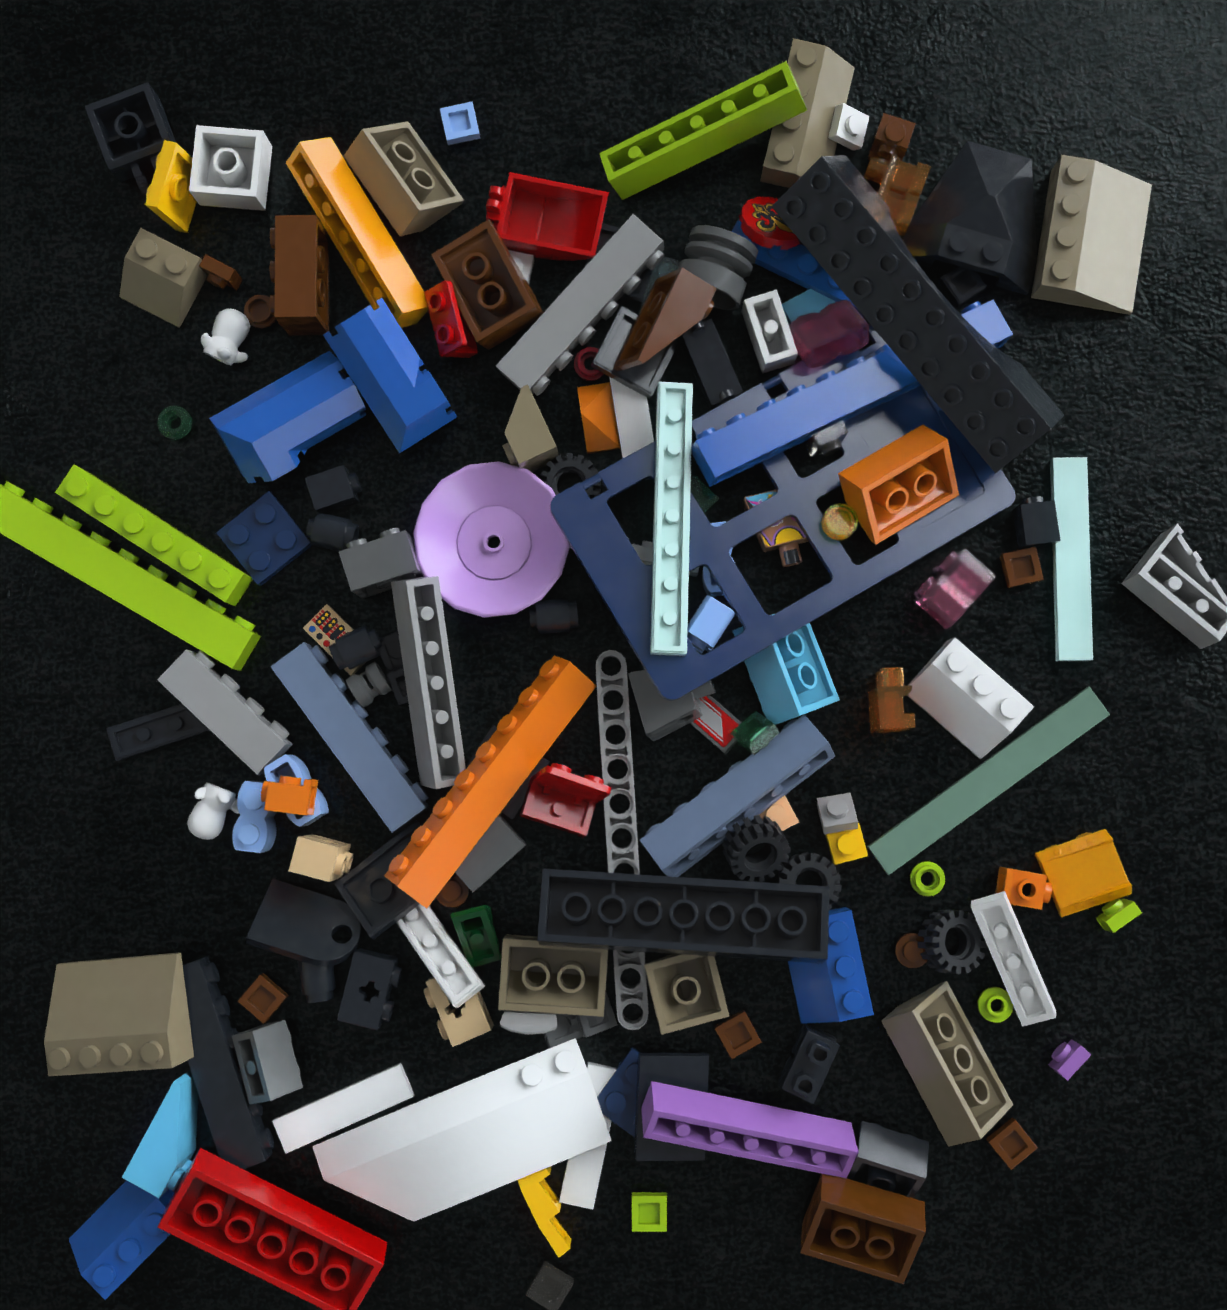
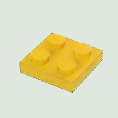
[145,140,197,233]

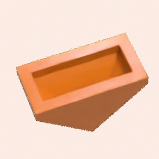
[577,382,620,454]

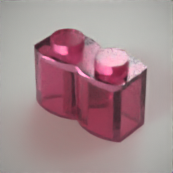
[789,300,869,368]
[916,549,996,629]

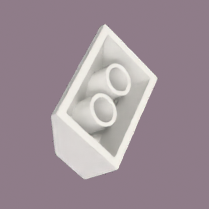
[903,638,1034,759]

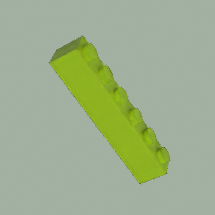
[599,61,807,200]
[55,464,253,607]

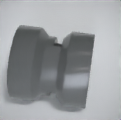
[346,661,392,708]

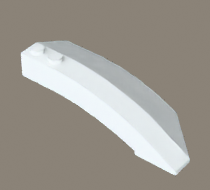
[312,1038,612,1222]

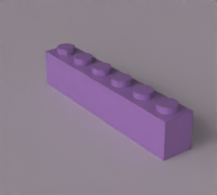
[641,1081,858,1179]

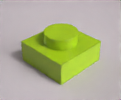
[1096,898,1142,933]
[632,1192,667,1232]

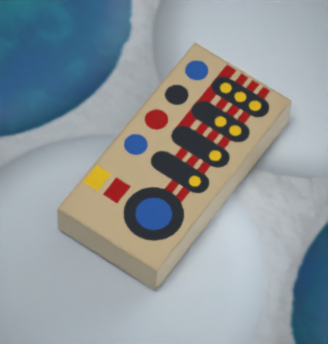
[303,604,365,676]

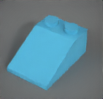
[122,1070,198,1198]

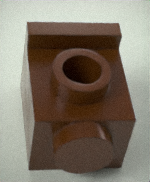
[867,113,916,170]

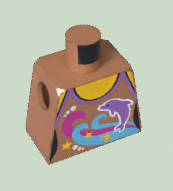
[742,490,808,567]

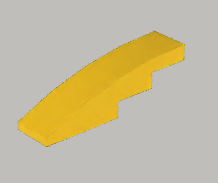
[518,1166,571,1257]

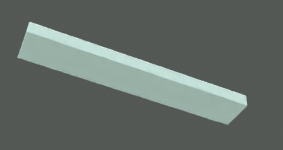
[1050,457,1093,661]

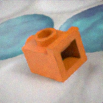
[261,776,318,816]
[995,867,1052,910]

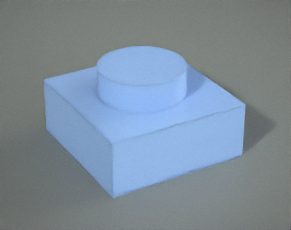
[440,102,480,145]

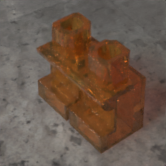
[864,154,931,236]
[869,667,915,733]

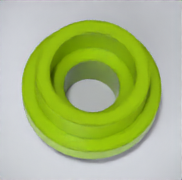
[910,861,945,896]
[978,987,1013,1023]

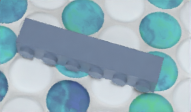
[271,642,429,833]
[640,714,835,877]

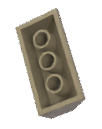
[760,38,854,188]
[881,981,1013,1147]

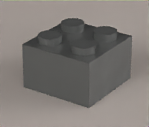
[339,528,424,599]

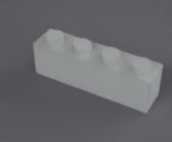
[157,650,293,775]

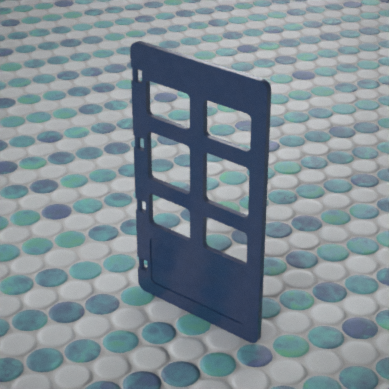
[550,324,1016,701]

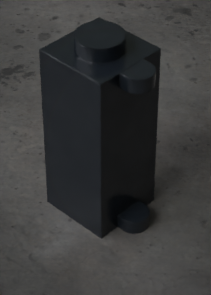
[680,318,743,411]

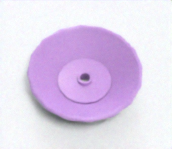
[413,461,570,618]

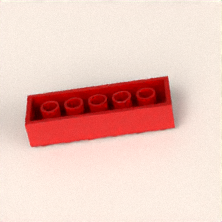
[158,1148,387,1310]

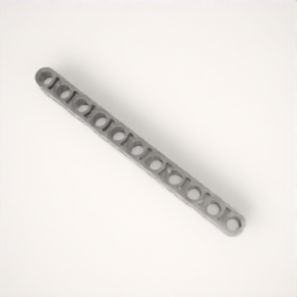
[596,650,649,1030]

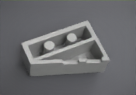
[1121,523,1227,649]

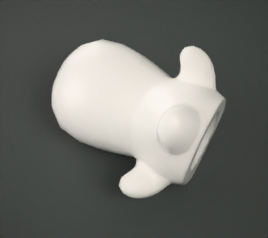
[201,308,250,366]
[187,782,239,840]

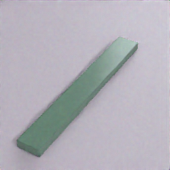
[867,687,1110,875]

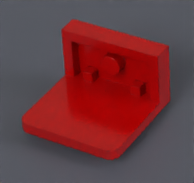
[519,763,611,837]

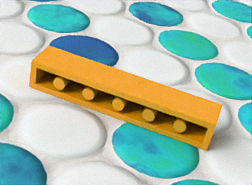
[286,137,429,328]

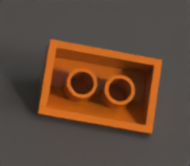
[838,425,959,545]

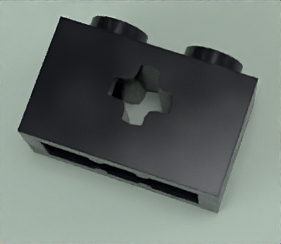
[337,948,403,1030]

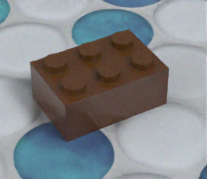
[269,215,329,336]
[800,1174,926,1284]

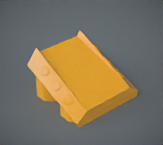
[1035,829,1132,917]

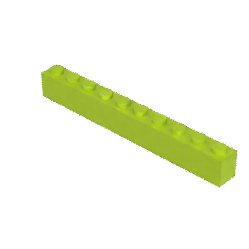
[0,481,261,671]

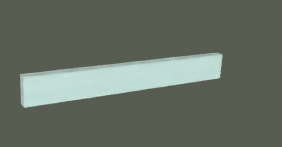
[650,381,693,656]

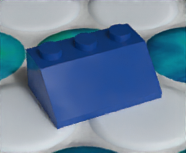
[788,907,874,1024]
[69,1180,174,1300]

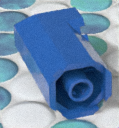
[323,298,457,453]
[209,351,366,483]

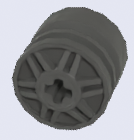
[678,225,758,310]

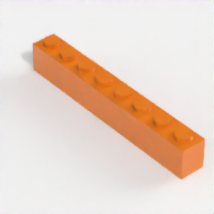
[384,655,596,909]

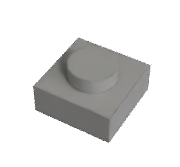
[817,793,858,834]

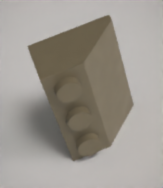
[343,121,464,236]
[498,934,608,1017]

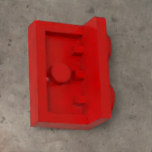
[424,280,478,358]

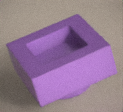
[1048,1039,1091,1081]

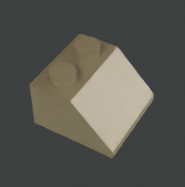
[119,228,207,328]
[502,384,559,473]
[644,954,729,1035]

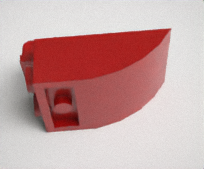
[486,172,609,261]

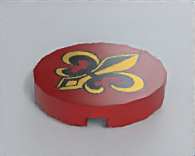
[739,197,801,250]

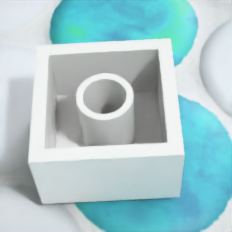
[189,125,272,211]

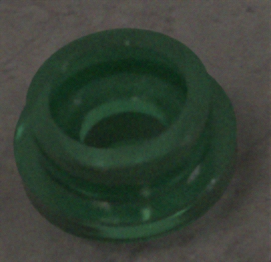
[157,406,192,440]

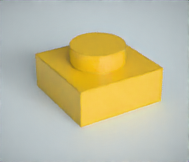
[825,822,868,865]

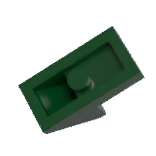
[451,905,502,968]

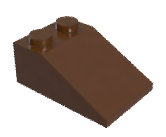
[431,219,544,350]
[613,267,716,371]

